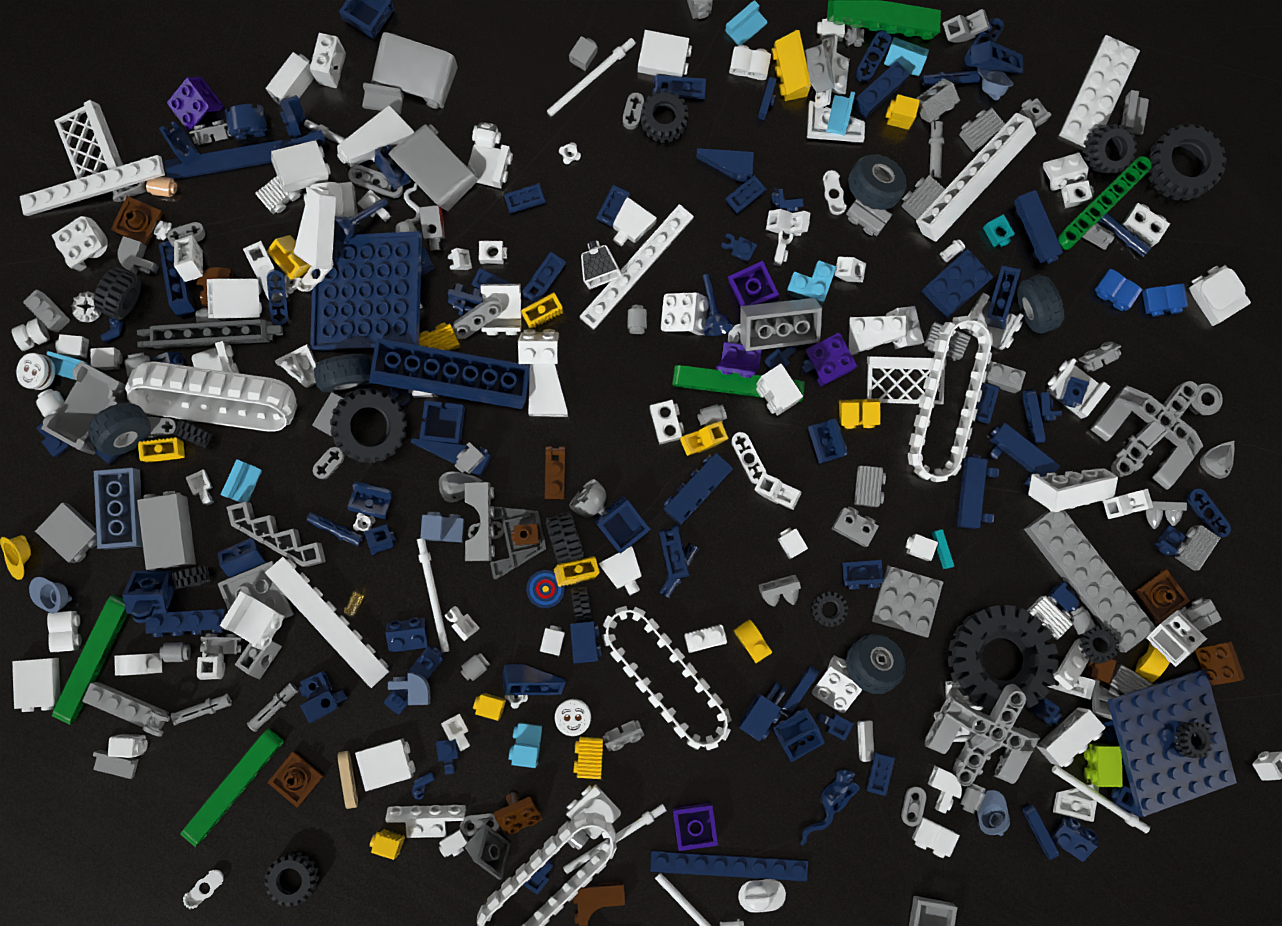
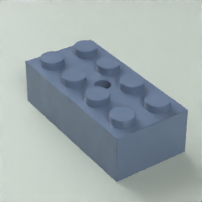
[94,468,143,549]

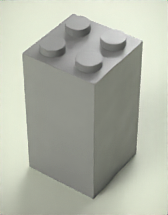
[137,491,196,571]

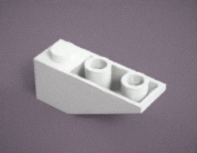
[243,241,289,302]

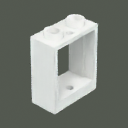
[310,33,346,88]

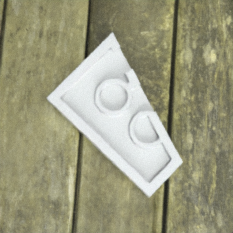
[807,101,865,142]
[849,316,908,356]

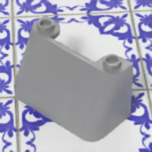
[371,32,458,109]
[388,124,479,211]
[41,361,128,454]

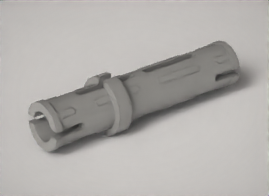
[929,121,944,180]
[247,682,299,732]
[171,694,231,725]

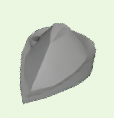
[1200,441,1234,479]
[439,472,483,503]

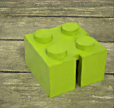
[1084,743,1122,787]

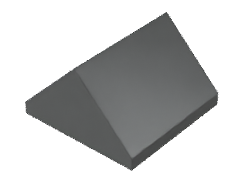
[464,825,511,880]

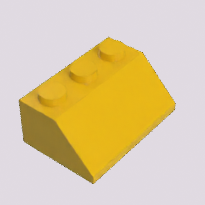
[771,30,811,101]

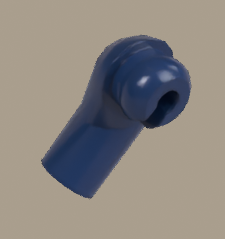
[100,317,123,343]
[412,771,435,799]

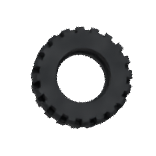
[1147,124,1226,201]
[330,388,407,463]

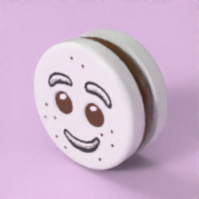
[16,353,55,390]
[555,699,591,736]

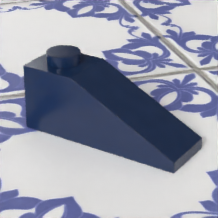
[970,41,1023,74]
[696,148,754,182]
[501,664,566,695]

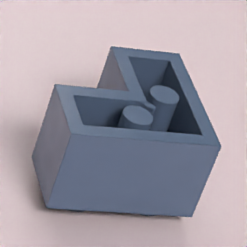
[421,512,466,543]

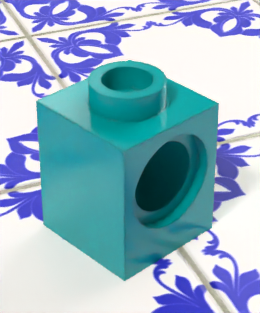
[983,214,1015,247]

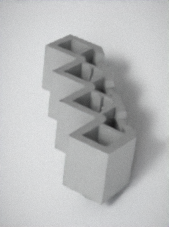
[227,502,326,567]

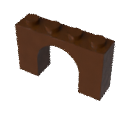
[573,882,625,926]

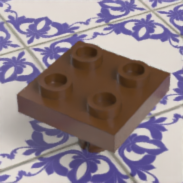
[111,196,163,246]
[1134,569,1190,623]
[1195,641,1245,686]
[267,751,324,808]
[493,792,543,835]

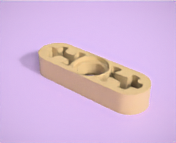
[338,751,358,809]

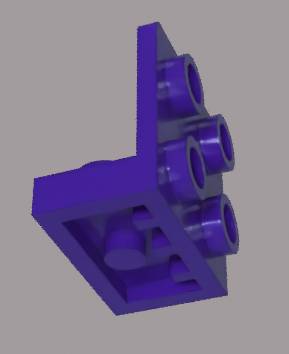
[167,77,224,131]
[806,333,857,387]
[717,341,762,378]

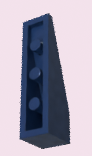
[159,239,196,317]
[411,438,491,477]

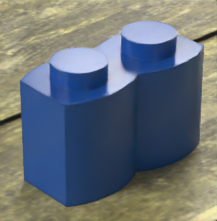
[1094,269,1142,311]
[1142,284,1188,316]

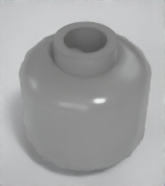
[124,352,151,377]

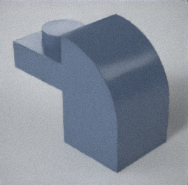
[388,672,430,705]

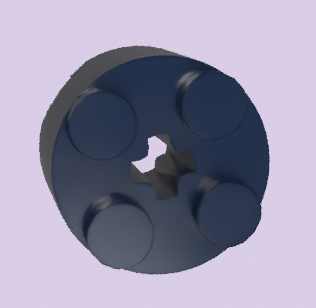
[225,104,267,140]

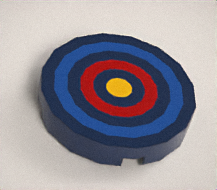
[526,570,565,608]

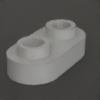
[901,786,926,826]
[460,814,500,837]

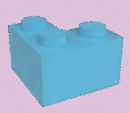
[786,260,836,306]
[509,722,543,768]

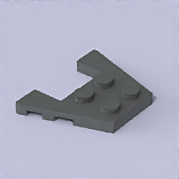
[490,507,547,579]

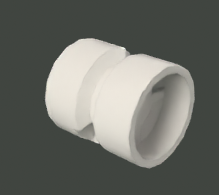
[12,318,50,351]

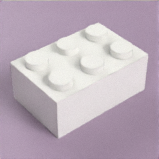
[756,364,803,416]
[1036,707,1105,767]

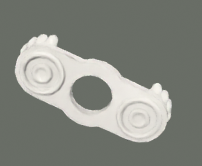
[823,170,846,215]
[296,260,333,292]
[183,870,224,909]

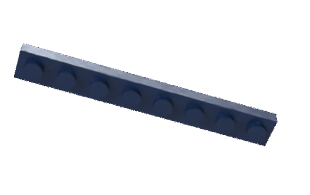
[650,851,808,881]

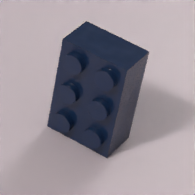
[922,249,993,318]

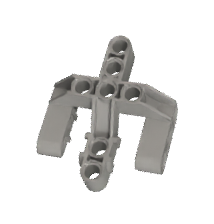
[1090,381,1203,490]
[925,684,1040,786]

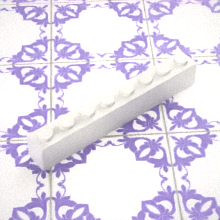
[916,113,1036,241]
[265,557,389,688]

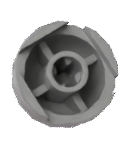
[569,479,607,518]

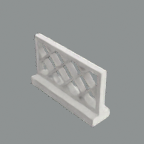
[54,100,123,179]
[867,357,947,404]

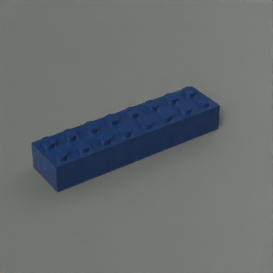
[369,338,530,409]

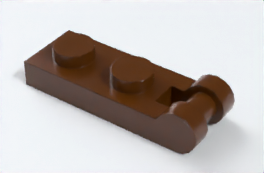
[545,446,565,500]

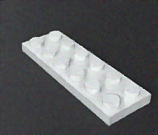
[1059,35,1140,147]

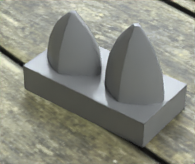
[1146,501,1187,529]
[759,575,801,607]

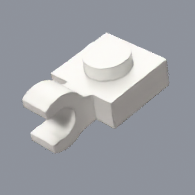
[358,190,391,222]
[773,231,793,266]
[186,470,214,506]
[445,606,480,641]
[441,714,470,751]

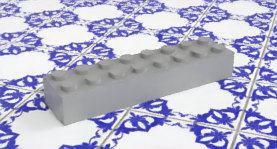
[1024,510,1156,652]

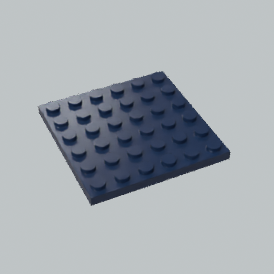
[310,231,422,351]
[1107,669,1237,817]

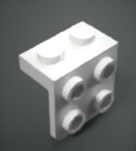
[468,144,513,189]
[52,216,103,271]
[661,293,709,335]
[518,329,559,364]
[192,341,239,373]
[812,655,862,713]
[566,784,621,839]

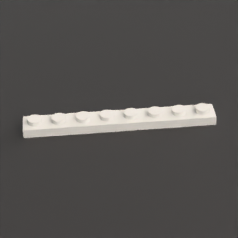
[20,155,165,216]
[580,204,694,330]

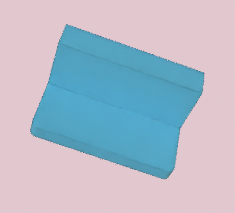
[725,0,767,45]
[884,37,929,76]
[826,91,855,136]
[47,351,91,380]
[221,459,262,503]

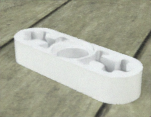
[731,432,767,484]

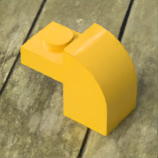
[680,421,728,456]
[733,620,772,663]
[1135,642,1170,683]

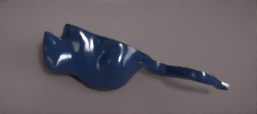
[800,769,860,846]

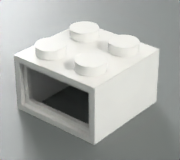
[1147,610,1207,667]

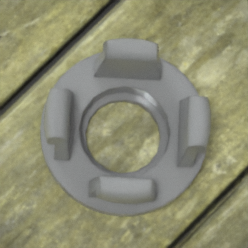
[1188,384,1222,415]

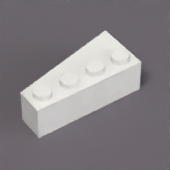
[1029,469,1118,512]

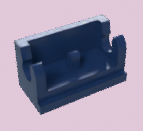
[159,122,200,165]
[374,145,411,190]
[218,537,265,578]

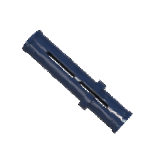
[922,70,980,87]
[1099,212,1151,257]
[306,511,363,547]
[659,543,699,598]

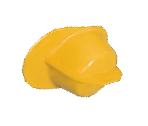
[0,535,31,580]

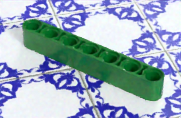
[1057,156,1152,250]
[672,365,805,402]
[52,594,127,725]
[180,728,284,847]

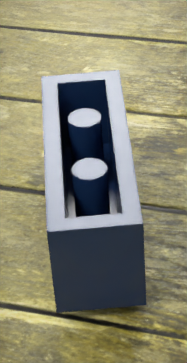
[853,61,910,119]
[987,266,1021,330]

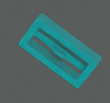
[931,529,954,569]

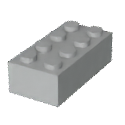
[740,298,822,351]

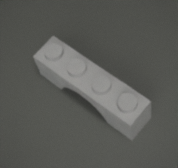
[465,482,495,561]

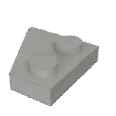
[1092,679,1119,720]

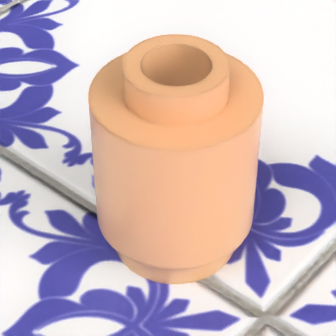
[146,177,177,197]

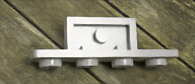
[814,35,849,109]
[385,805,466,838]

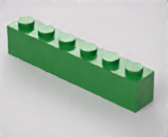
[827,0,941,40]

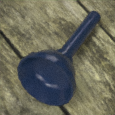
[334,198,388,244]
[703,274,733,336]

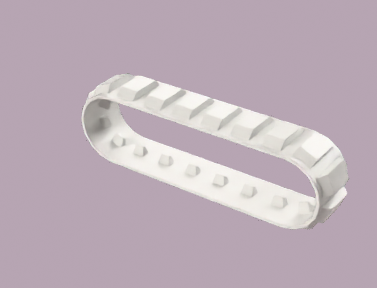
[908,316,993,482]
[125,362,297,431]
[602,606,732,750]
[477,812,617,926]

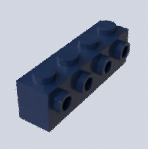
[146,609,228,637]

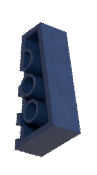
[664,453,733,526]

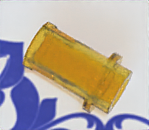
[343,591,364,617]

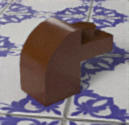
[197,267,234,307]

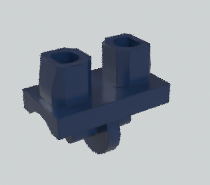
[448,283,483,316]

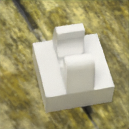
[448,248,472,270]

